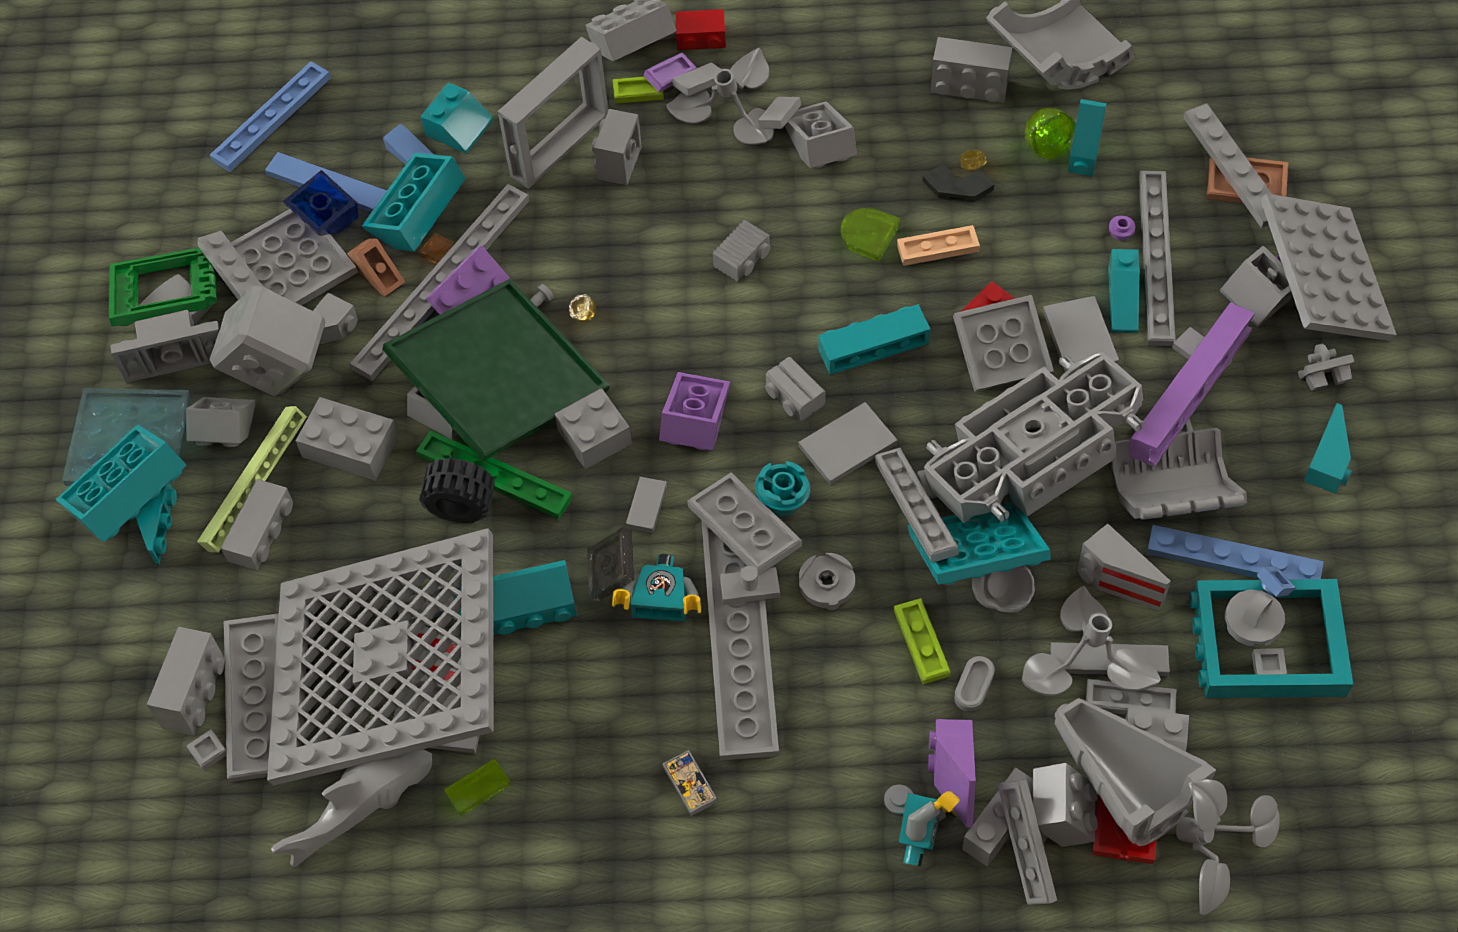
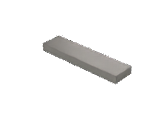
[1050,642,1170,676]
[997,779,1057,905]

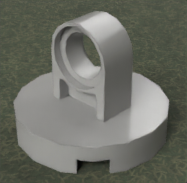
[1225,590,1285,646]

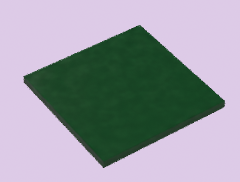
[382,279,610,462]

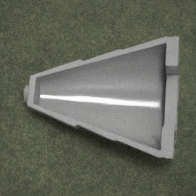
[1054,698,1216,846]

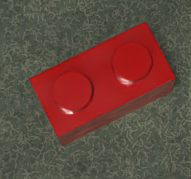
[675,9,726,50]

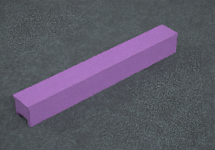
[1129,302,1255,467]

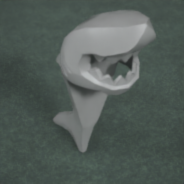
[271,749,432,867]

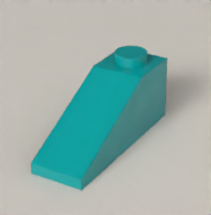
[1068,99,1107,176]
[1108,249,1140,333]
[1304,403,1352,494]

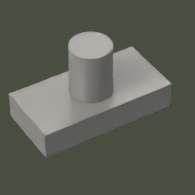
[719,566,780,605]

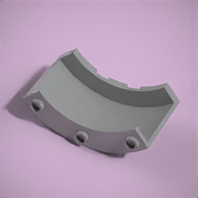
[986,0,1135,90]

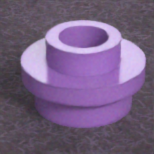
[1109,216,1135,241]

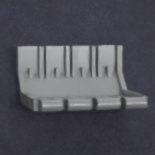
[1110,428,1247,520]

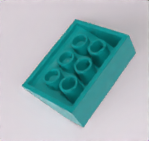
[56,425,187,543]

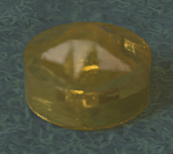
[960,150,986,170]
[569,295,596,322]

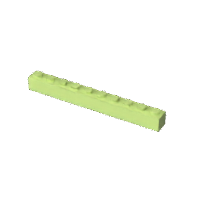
[197,406,307,553]

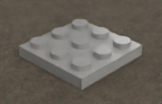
[953,295,1054,392]

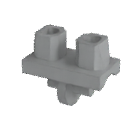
[1298,344,1354,391]

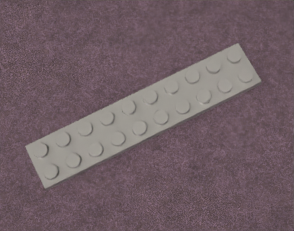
[701,494,779,761]

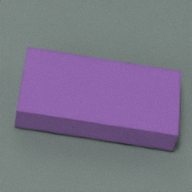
[644,53,696,92]

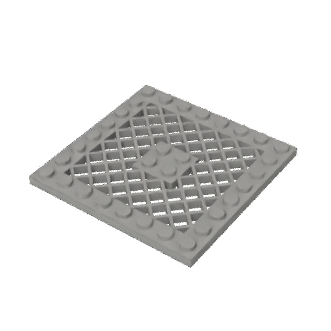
[267,528,494,786]

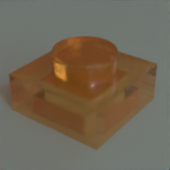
[420,233,455,264]

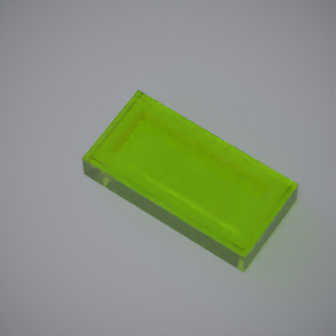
[444,758,511,816]

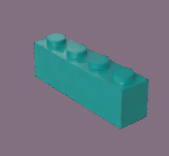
[818,304,930,375]

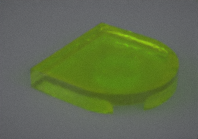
[841,208,901,261]

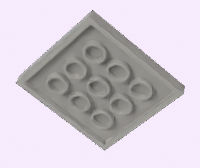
[231,201,358,306]

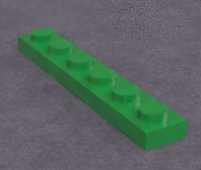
[416,430,573,520]

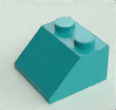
[421,82,494,154]

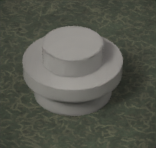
[884,785,913,815]

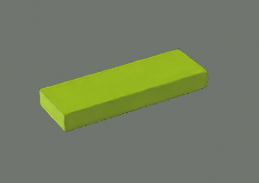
[894,598,951,684]

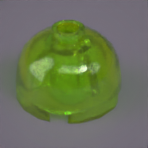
[1024,107,1076,159]

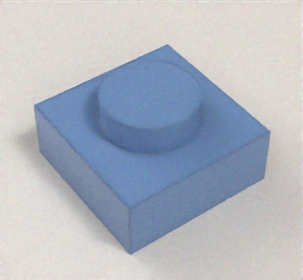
[1257,567,1295,597]

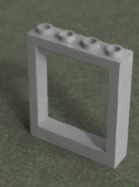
[497,37,608,189]

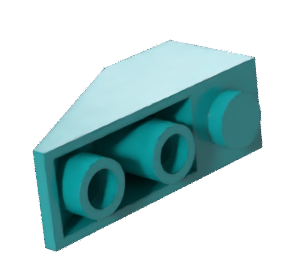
[136,482,177,564]

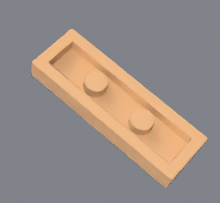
[897,225,980,266]

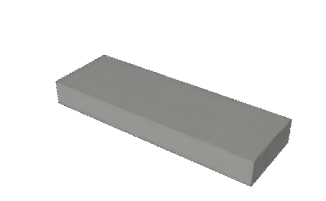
[1086,679,1177,715]

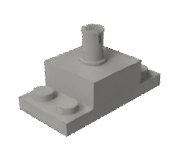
[110,310,220,383]

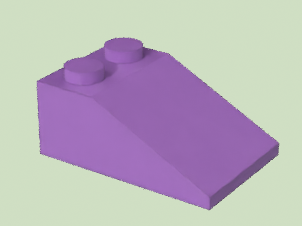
[659,372,730,451]
[928,719,976,827]

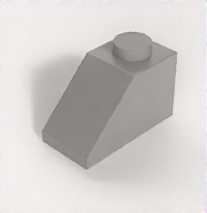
[313,293,358,344]

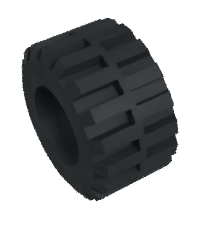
[419,459,495,523]

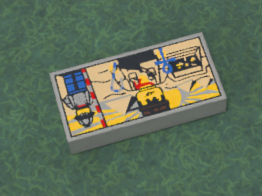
[663,750,717,816]

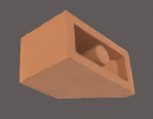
[347,239,405,297]

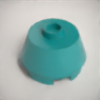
[755,461,810,517]

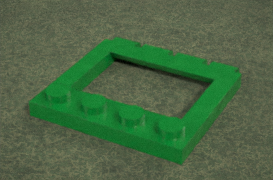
[109,248,217,327]

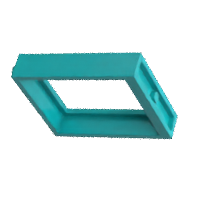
[1189,579,1353,698]

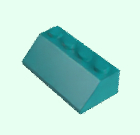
[362,153,466,252]
[453,560,577,635]

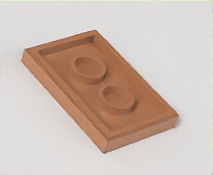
[1206,156,1288,203]

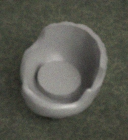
[972,565,1035,612]

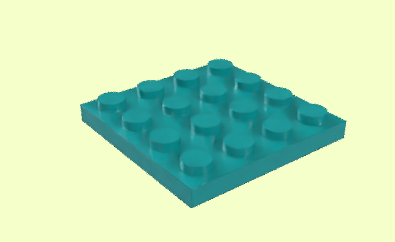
[908,502,1051,585]

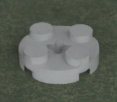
[799,553,855,610]

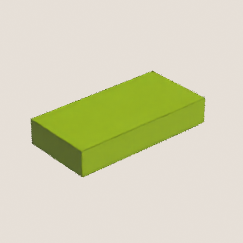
[613,77,664,104]

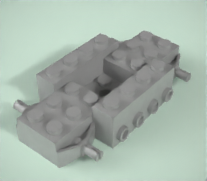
[924,352,1145,523]

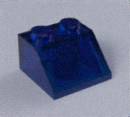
[283,170,359,236]

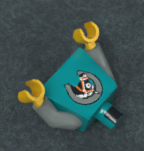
[612,554,701,622]
[899,791,960,866]

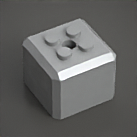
[210,286,326,396]

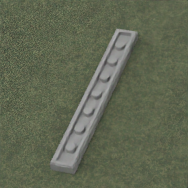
[1139,171,1176,346]

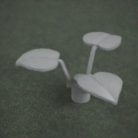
[666,48,775,145]
[1022,586,1161,696]
[1176,779,1280,915]

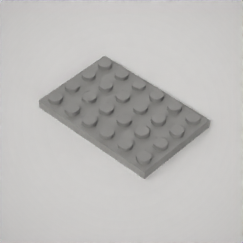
[1261,193,1397,341]

